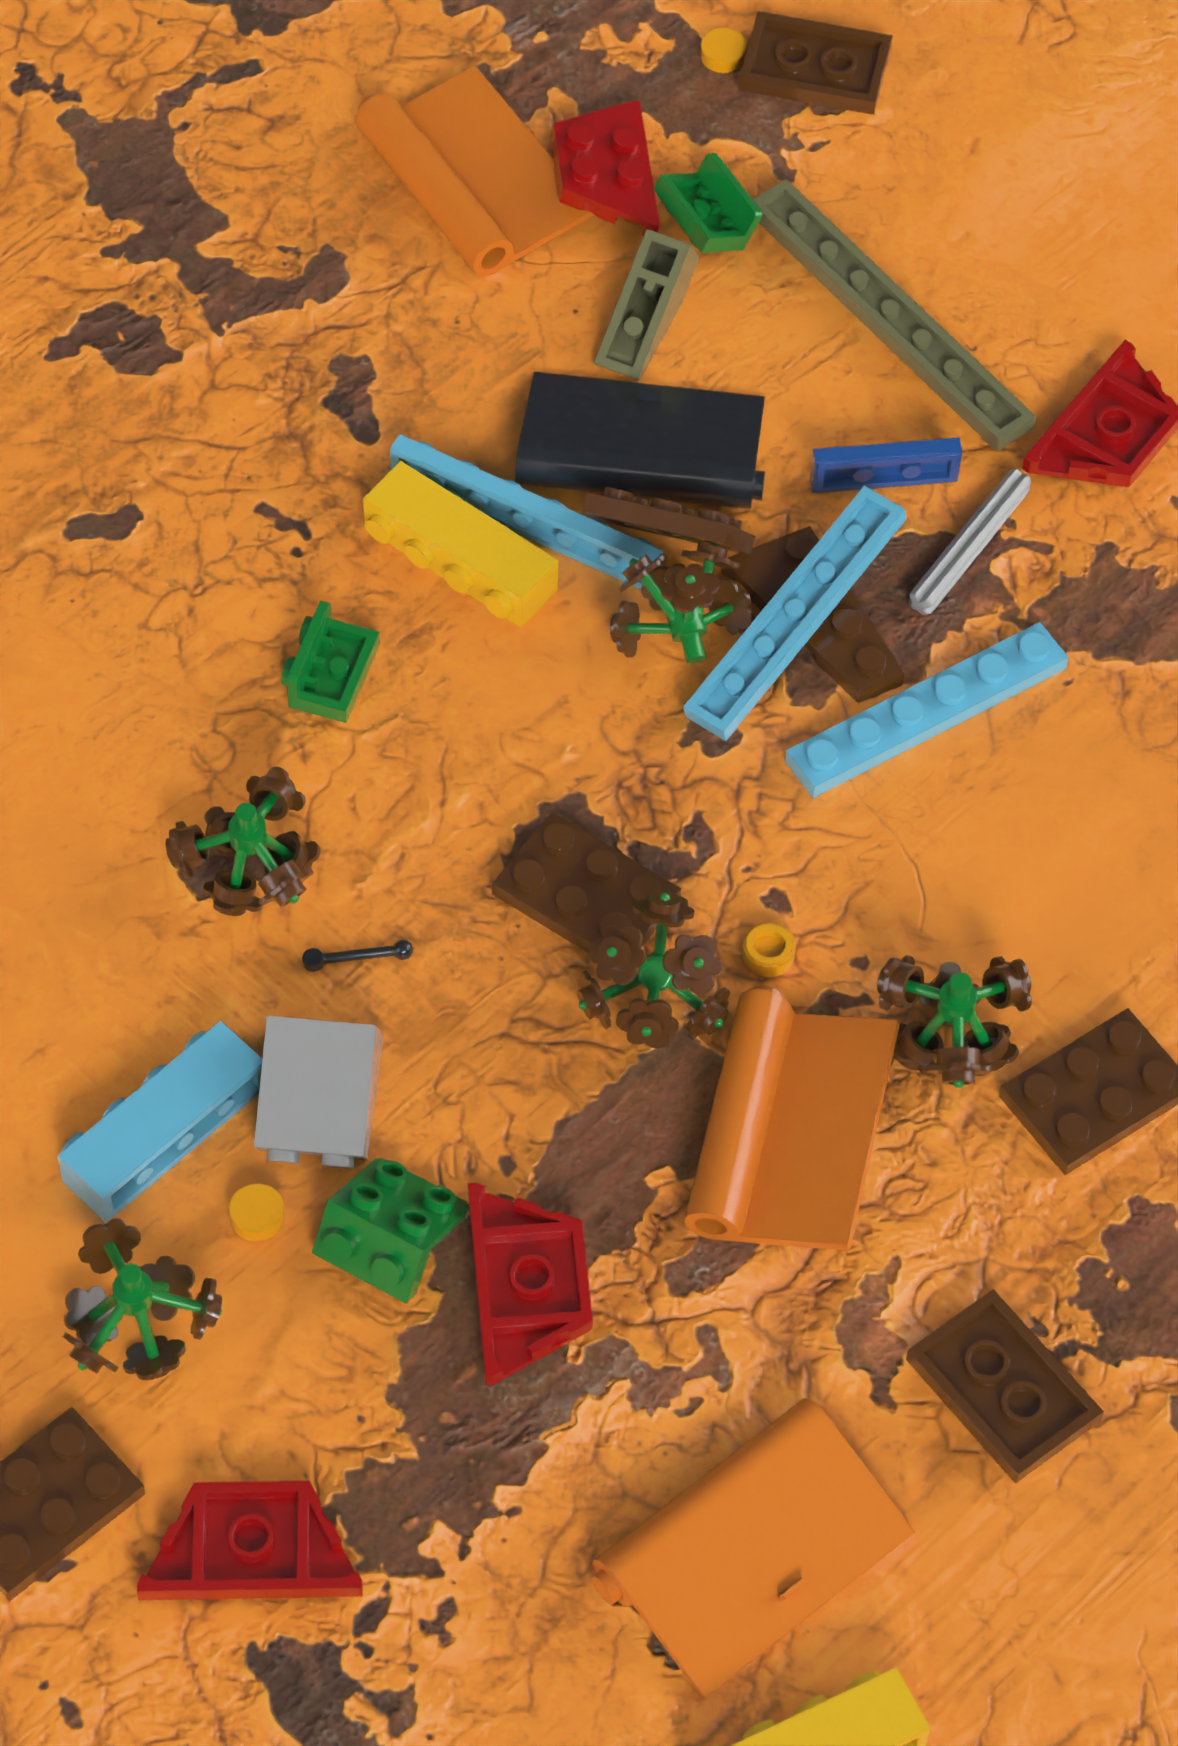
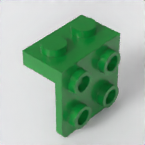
[312,1158,469,1304]

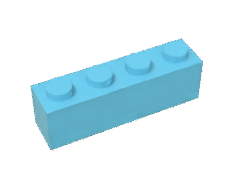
[57,1021,262,1223]

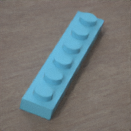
[390,434,663,589]
[683,486,906,741]
[785,622,1069,798]

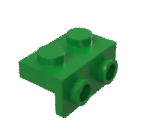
[654,153,762,253]
[281,600,380,723]

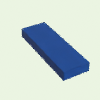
[810,438,962,493]

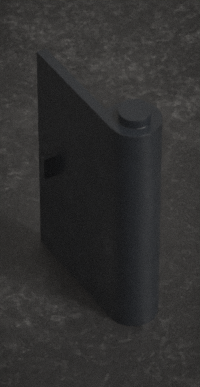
[515,372,765,509]

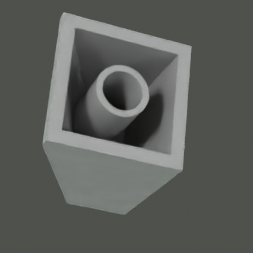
[254,1016,383,1169]

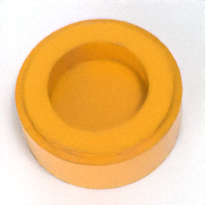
[700,28,747,73]
[742,922,796,977]
[229,1183,285,1241]

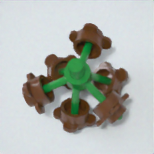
[165,766,321,916]
[877,955,1032,1088]

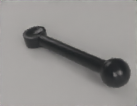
[302,939,413,972]

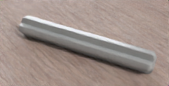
[908,469,1031,615]

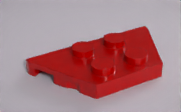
[550,100,660,236]
[1022,339,1178,488]
[468,1182,593,1386]
[137,1481,363,1600]

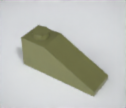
[594,229,700,381]

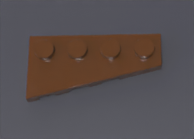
[721,526,904,703]

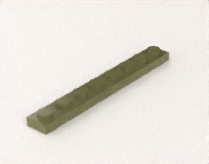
[752,179,1036,452]

